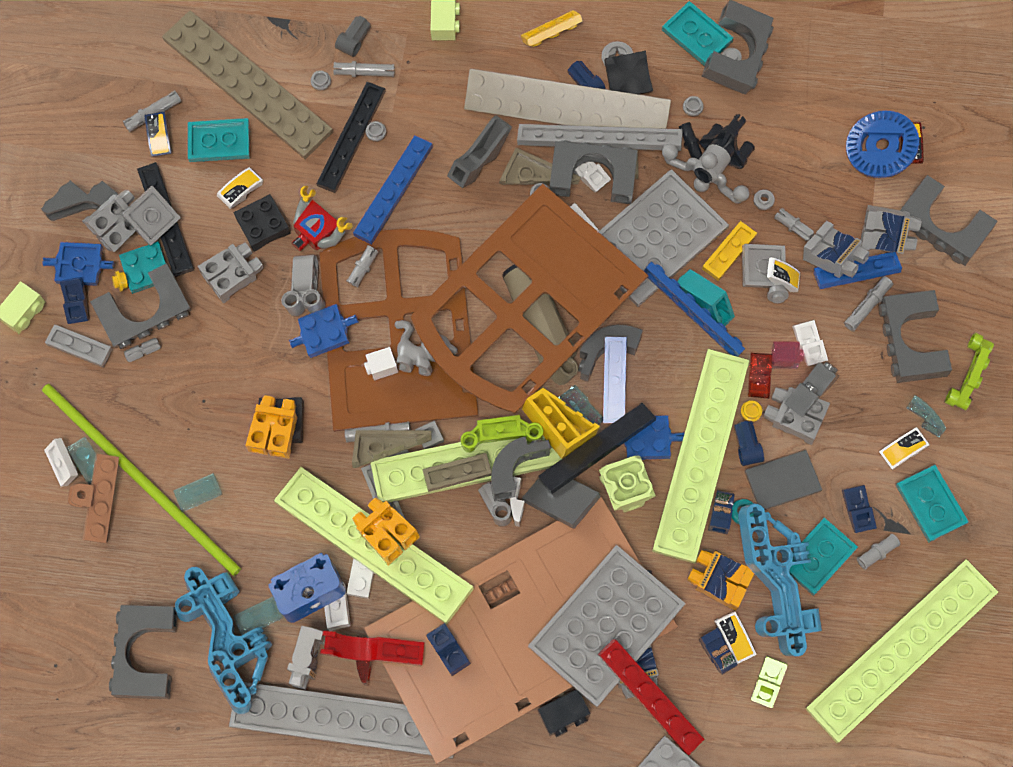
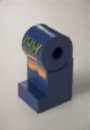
[708,490,735,534]
[699,628,738,675]

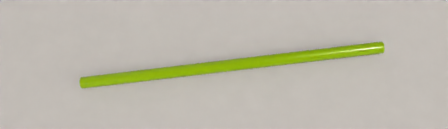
[42,384,241,576]

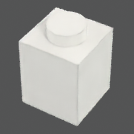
[364,347,398,380]

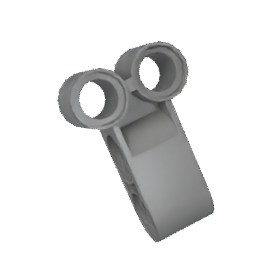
[281,255,326,316]

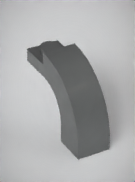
[578,325,643,382]
[491,437,551,502]

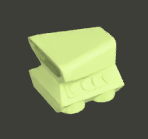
[599,456,655,512]

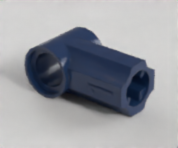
[568,60,606,89]
[734,421,764,466]

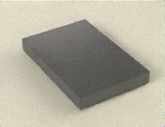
[745,450,822,510]
[522,468,600,529]

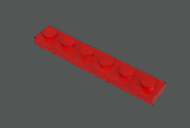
[597,639,705,756]

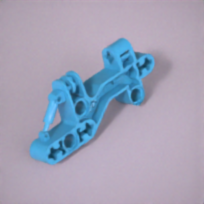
[738,504,822,656]
[175,567,272,714]

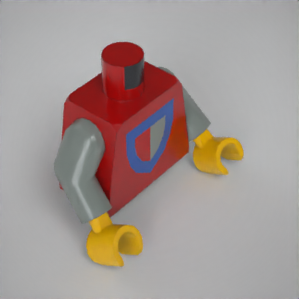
[292,186,353,252]

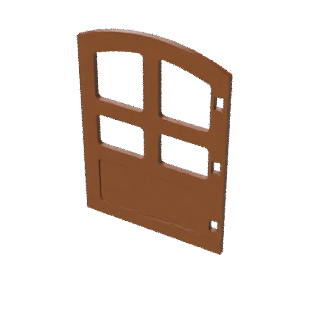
[410,183,648,414]
[319,229,478,432]

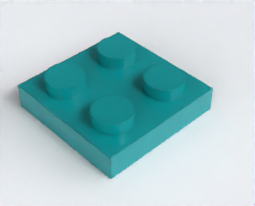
[119,242,166,294]

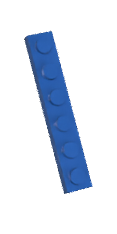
[353,135,433,245]
[644,261,745,357]

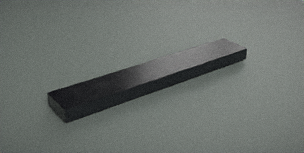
[316,82,386,193]
[137,162,194,277]
[538,403,656,494]

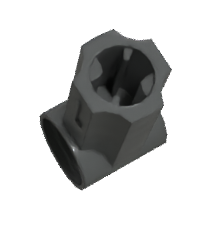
[335,16,371,57]

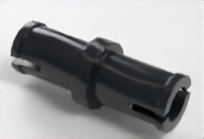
[679,122,702,160]

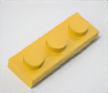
[521,10,582,47]
[702,221,757,281]

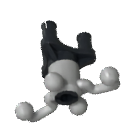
[662,114,755,204]

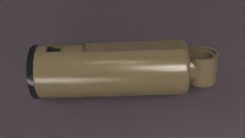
[502,265,578,385]

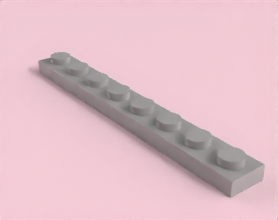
[517,124,682,151]

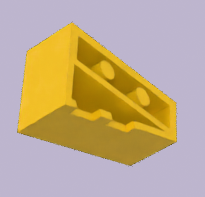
[522,388,600,459]

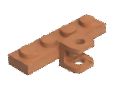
[67,454,119,543]

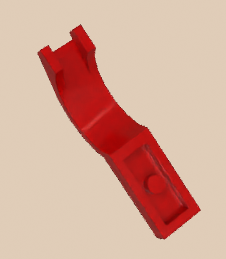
[320,631,425,666]

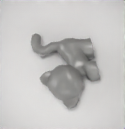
[395,320,457,376]

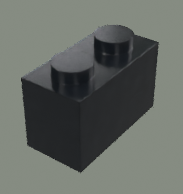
[537,690,591,738]

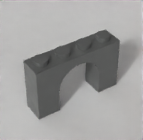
[702,0,774,95]
[549,140,638,204]
[900,175,998,266]
[90,263,191,349]
[879,290,952,383]
[109,605,178,700]

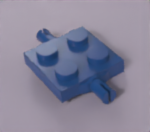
[42,242,115,286]
[289,304,359,358]
[624,416,684,460]

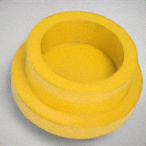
[112,271,128,292]
[741,401,762,422]

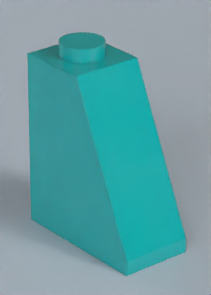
[677,269,735,326]

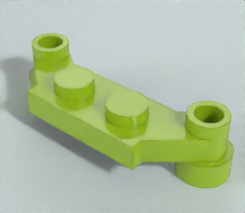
[944,332,994,410]
[461,415,543,453]

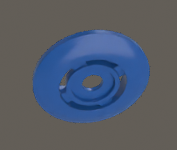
[846,111,919,178]

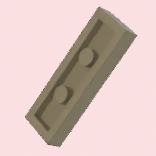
[422,453,492,492]

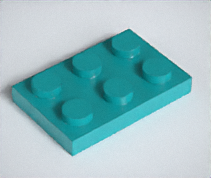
[662,1,734,66]
[188,118,250,162]
[896,465,969,543]
[789,517,858,596]

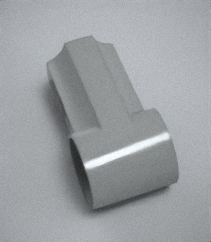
[478,482,512,526]

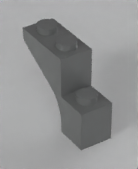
[447,115,512,188]
[41,180,118,221]
[784,362,840,417]

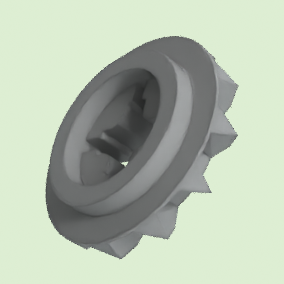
[601,41,633,66]

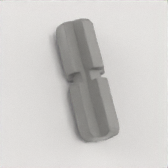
[124,338,161,362]

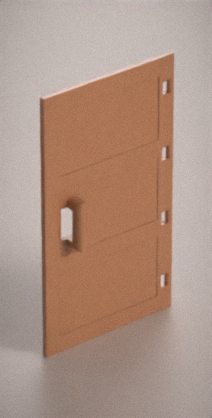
[364,497,678,764]

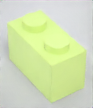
[431,0,460,40]
[0,281,45,334]

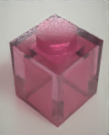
[771,342,804,369]

